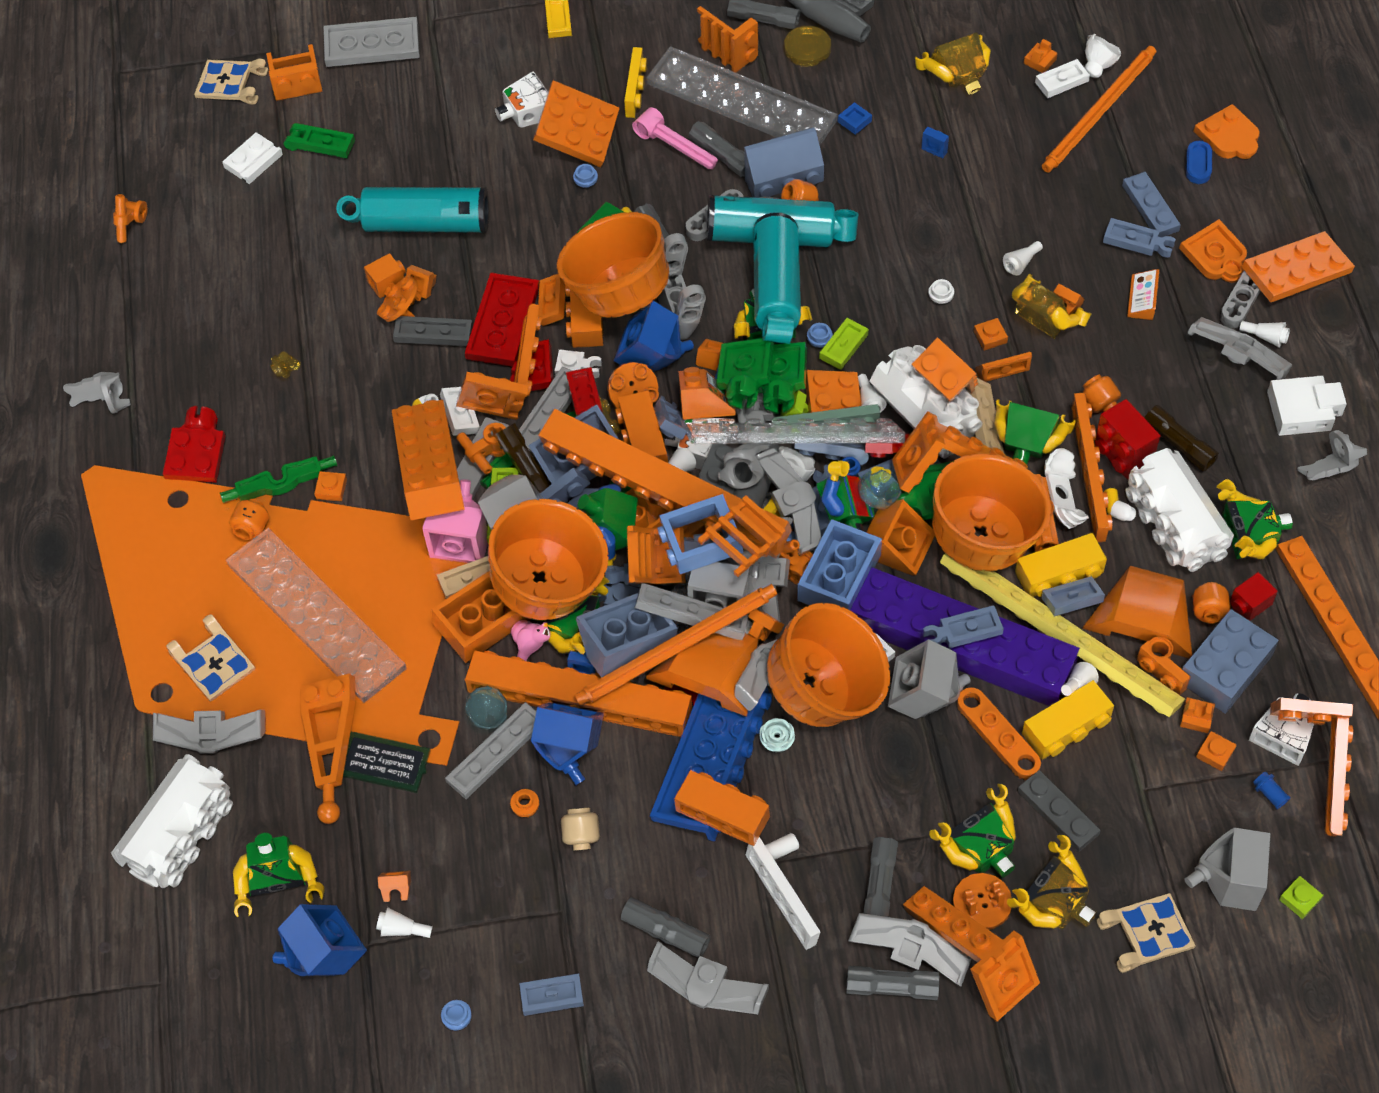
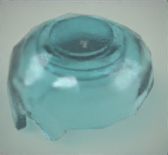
[858,470,902,510]
[465,686,507,730]

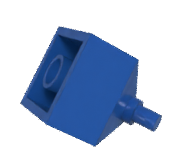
[614,301,694,372]
[531,702,604,785]
[272,904,367,976]

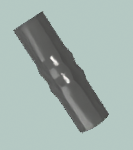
[621,897,711,958]

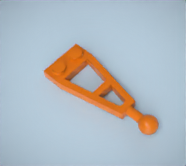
[301,673,355,824]

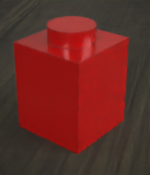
[1230,572,1278,621]

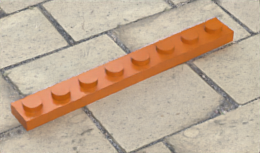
[1276,536,1379,720]

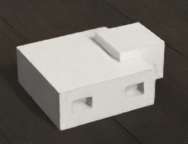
[1267,376,1346,436]

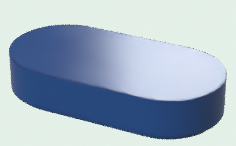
[1186,141,1212,184]

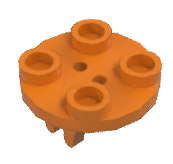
[377,275,422,322]
[607,362,659,408]
[953,873,1012,930]

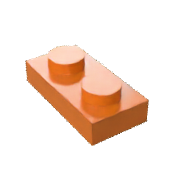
[538,274,566,326]

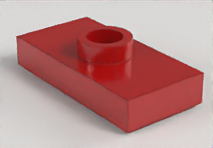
[566,367,603,417]

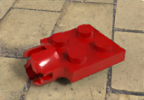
[163,406,226,483]

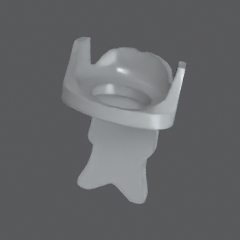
[63,372,131,414]
[1297,430,1367,481]
[718,443,769,489]

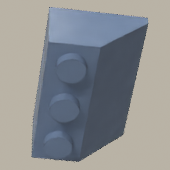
[744,128,824,198]
[528,405,618,484]
[576,593,678,678]

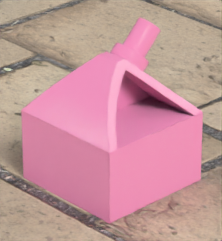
[422,480,488,563]

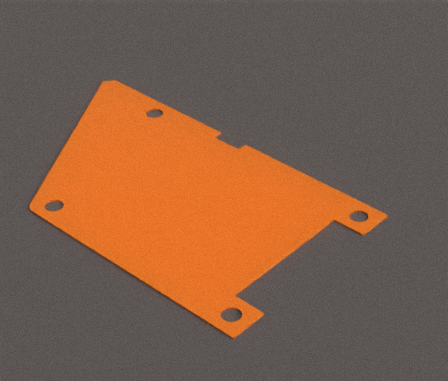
[81,465,467,766]

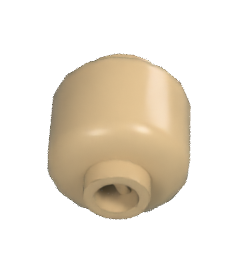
[561,808,600,850]

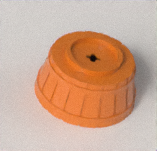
[557,212,669,317]
[932,454,1051,571]
[488,499,609,620]
[767,603,890,727]

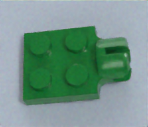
[717,338,774,409]
[758,342,807,414]
[888,461,954,520]

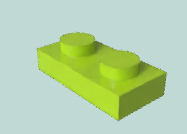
[819,318,869,370]

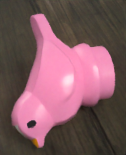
[511,620,550,661]

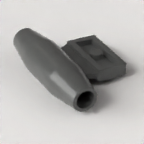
[787,0,874,42]
[698,438,779,508]

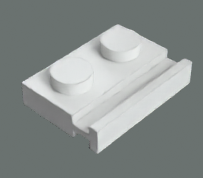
[222,133,283,184]

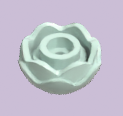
[760,718,795,752]

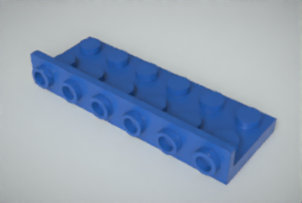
[650,686,772,841]

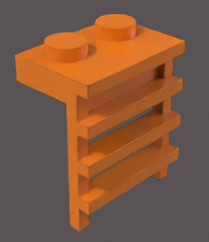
[697,6,758,73]
[266,44,323,101]
[911,337,978,402]
[698,495,786,577]
[627,526,686,585]

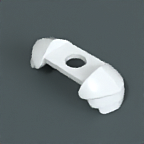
[1044,448,1089,529]

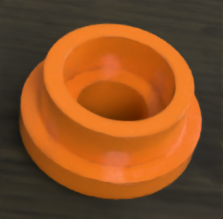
[510,789,539,817]

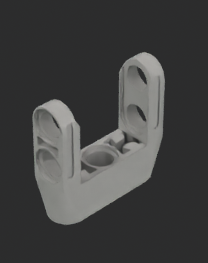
[658,233,706,340]

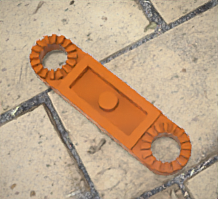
[957,688,1041,780]

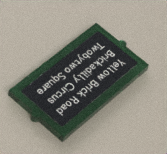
[343,731,431,793]

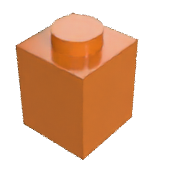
[364,253,406,298]

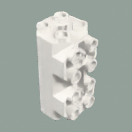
[870,345,983,459]
[1125,448,1234,572]
[111,754,233,888]

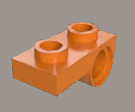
[1137,637,1190,695]

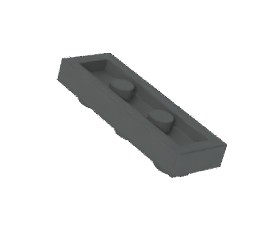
[393,316,473,346]
[1017,770,1101,853]

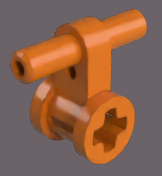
[113,194,147,243]
[456,423,506,474]
[779,539,813,585]

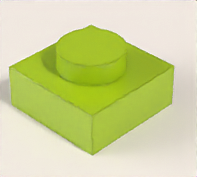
[1279,876,1323,919]

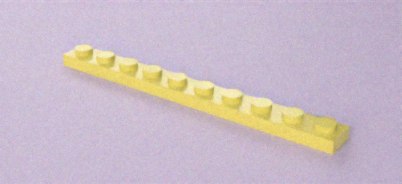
[940,553,1185,717]

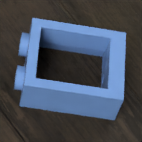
[657,494,743,574]

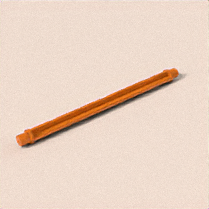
[1042,46,1156,173]
[574,584,778,706]

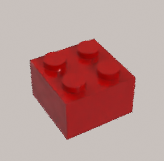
[1095,399,1161,480]

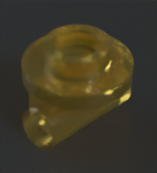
[270,351,301,378]

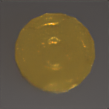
[784,26,831,66]

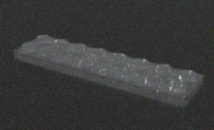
[647,46,838,146]
[685,418,905,444]
[226,528,407,703]

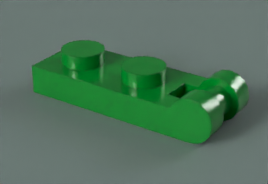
[284,123,355,158]

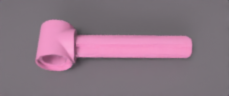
[632,107,718,170]

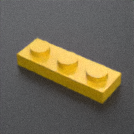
[624,47,647,118]

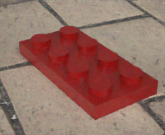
[465,273,540,366]

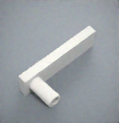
[745,833,820,950]

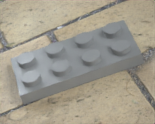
[324,17,420,67]

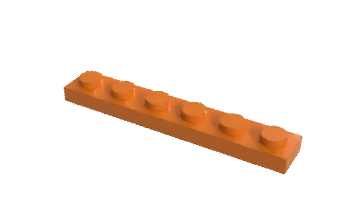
[1071,393,1112,542]

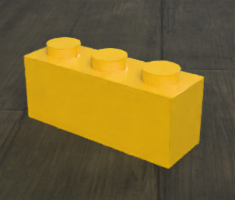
[1015,533,1107,597]
[1022,680,1114,760]

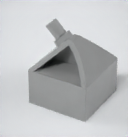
[478,475,544,530]
[688,550,752,608]
[888,639,970,719]
[1185,828,1270,911]

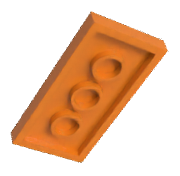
[1242,231,1355,302]

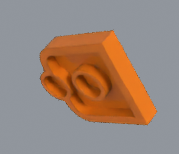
[1193,104,1259,159]
[1179,219,1247,283]

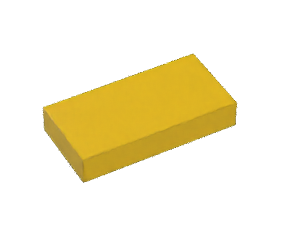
[545,0,572,38]

